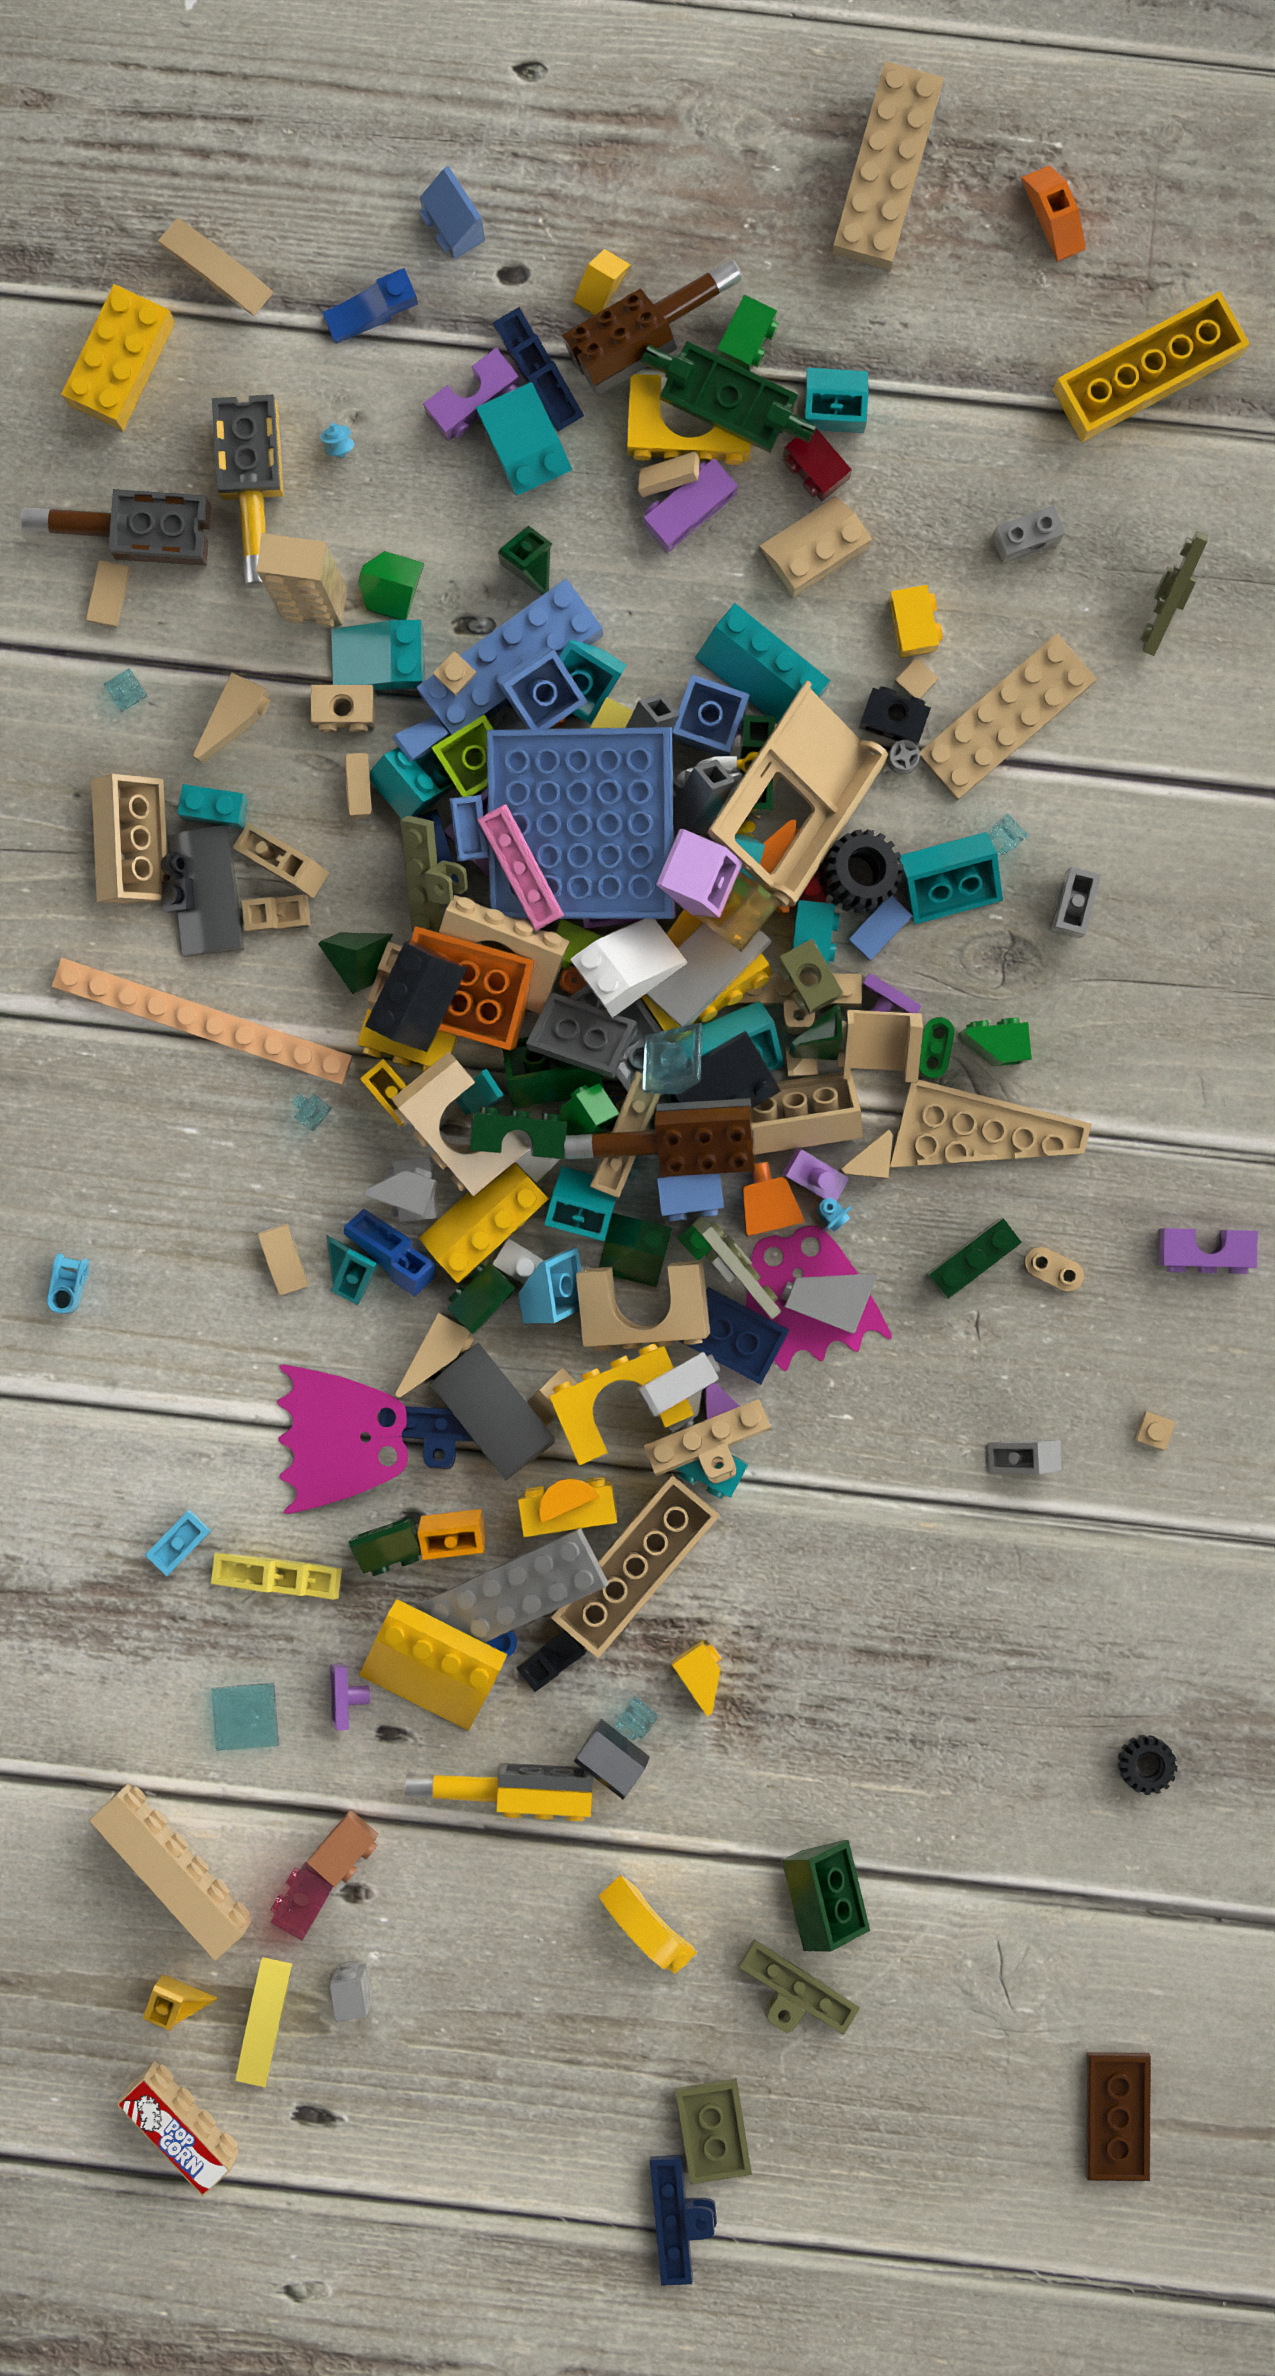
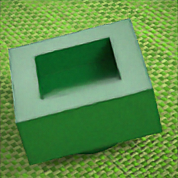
[678,1225,712,1260]

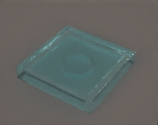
[211,1682,279,1751]

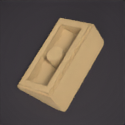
[344,753,372,820]

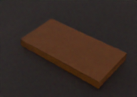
[1086,2052,1151,2181]

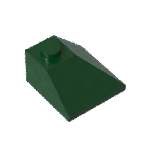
[598,1213,672,1288]

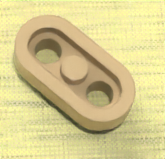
[1024,1247,1084,1291]

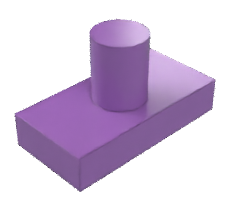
[862,973,922,1013]
[782,1147,849,1201]
[330,1663,370,1731]

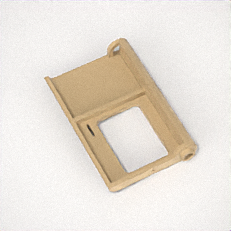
[708,680,889,908]

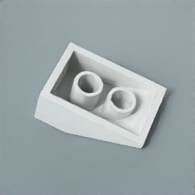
[570,919,687,1018]

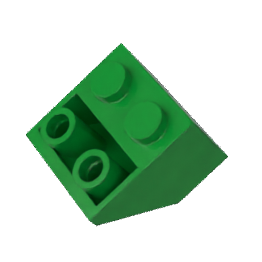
[959,1017,1032,1066]

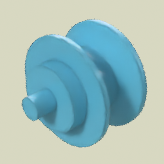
[320,423,354,458]

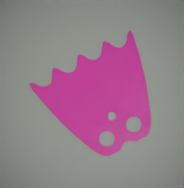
[746,1225,892,1371]
[277,1364,408,1514]

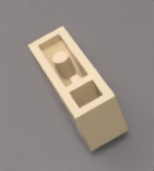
[193,673,270,764]
[232,822,330,898]
[395,1313,474,1398]

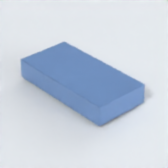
[449,795,489,861]
[848,896,913,961]

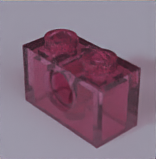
[270,1862,334,1941]

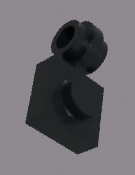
[160,852,195,913]

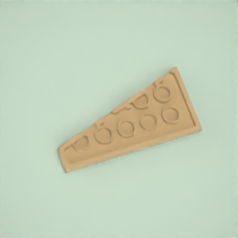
[890,1080,1092,1168]

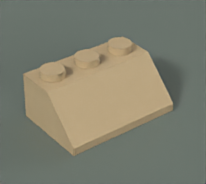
[759,496,872,598]

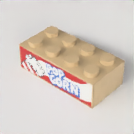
[116,2061,239,2197]

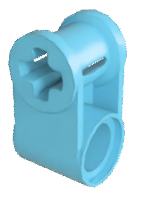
[47,1253,90,1314]

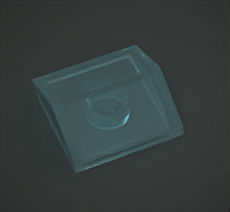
[643,1023,703,1094]

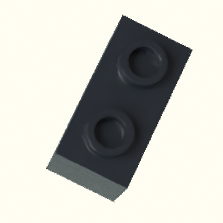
[859,686,931,745]

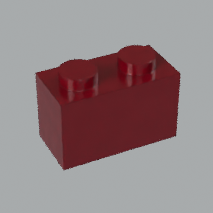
[783,423,852,501]

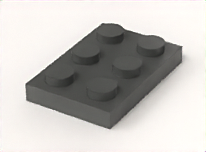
[526,992,637,1079]

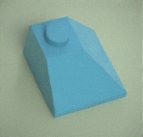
[519,1247,581,1323]

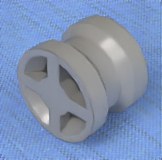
[888,740,920,775]

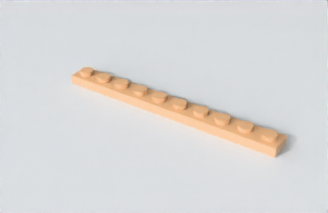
[51,958,353,1085]

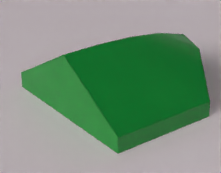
[358,551,424,620]

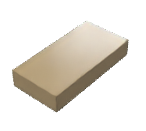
[638,451,700,498]
[86,560,131,628]

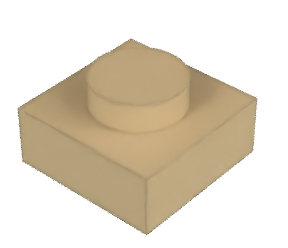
[433,651,477,696]
[1135,1411,1176,1451]

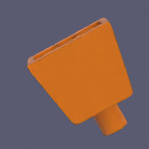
[742,1161,804,1237]

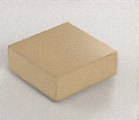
[895,658,939,699]

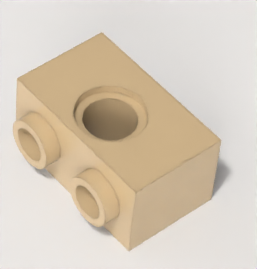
[311,685,376,733]

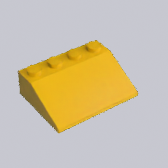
[359,1599,507,1731]

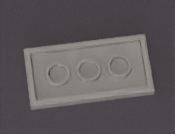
[645,901,771,1030]

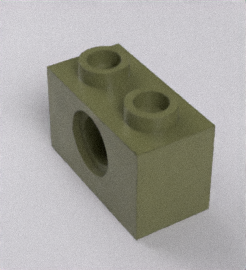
[777,938,843,1015]

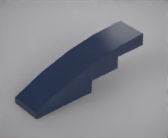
[492,307,584,432]

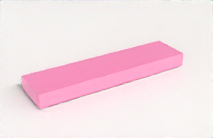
[477,804,564,931]

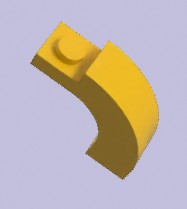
[598,1874,697,1974]

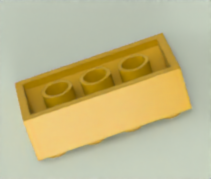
[418,1162,550,1283]

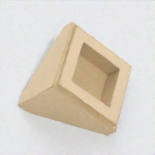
[785,1046,818,1077]

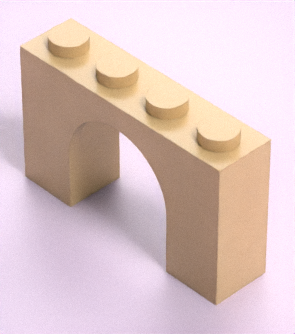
[439,895,570,1014]
[392,1051,530,1196]
[576,1260,710,1351]

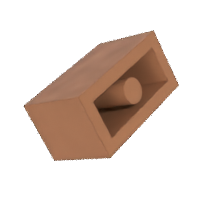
[307,1809,379,1887]

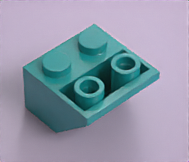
[804,367,869,434]
[369,747,455,819]
[544,1166,617,1242]

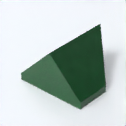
[498,525,553,595]
[318,932,393,994]
[789,1004,843,1060]

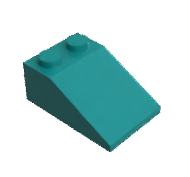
[475,382,573,496]
[332,619,425,690]

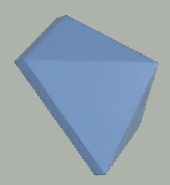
[392,716,450,762]

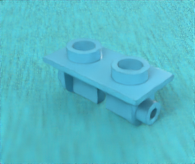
[816,1198,852,1232]

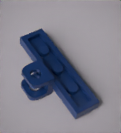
[379,1406,474,1469]
[650,2155,717,2286]

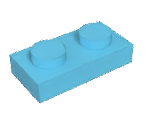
[145,1509,212,1576]

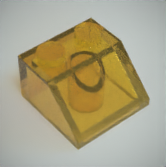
[693,871,780,952]

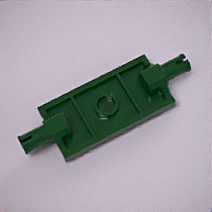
[641,341,817,453]

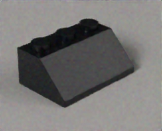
[365,940,468,1052]
[665,1030,781,1109]

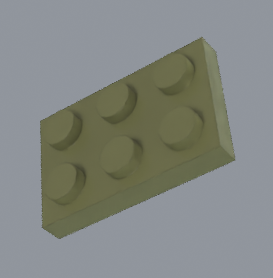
[676,2078,752,2185]

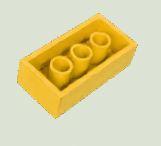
[61,284,175,431]

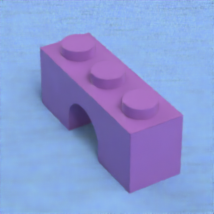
[423,348,520,441]
[1158,1228,1258,1274]

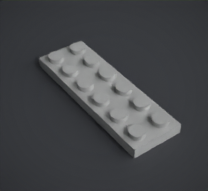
[423,1528,609,1643]

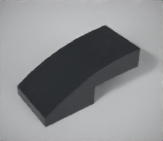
[516,1630,587,1692]

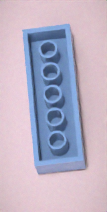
[417,578,603,735]

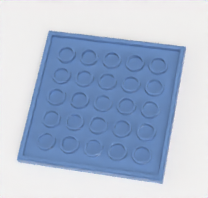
[486,727,674,919]

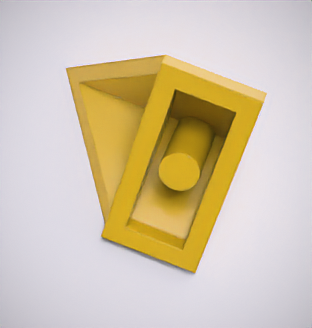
[143,1974,219,2031]

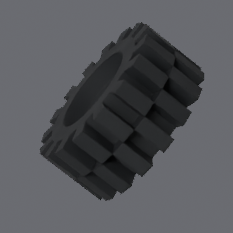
[1117,1735,1178,1795]

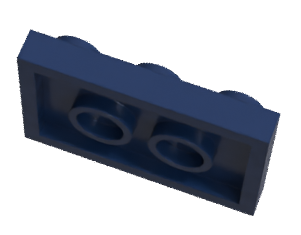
[679,1287,790,1385]

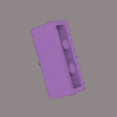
[644,458,738,553]

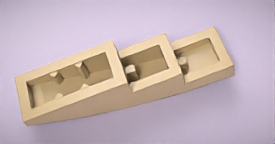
[158,218,273,316]

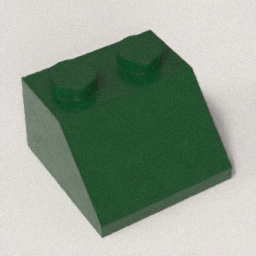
[447,1263,518,1334]
[348,1516,421,1576]

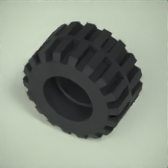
[818,829,903,913]

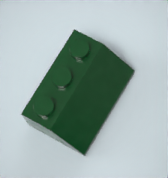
[502,1037,603,1109]
[782,1840,870,1952]

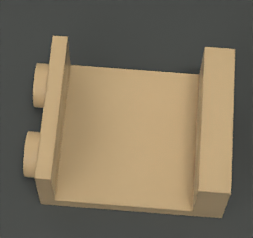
[837,1010,923,1083]

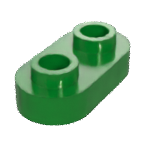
[919,1017,955,1079]

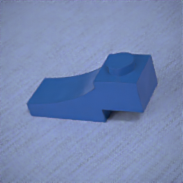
[322,268,418,344]
[344,1209,435,1297]

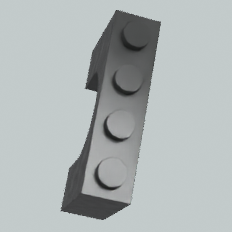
[626,693,735,835]

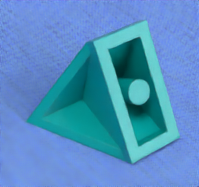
[326,1235,380,1305]

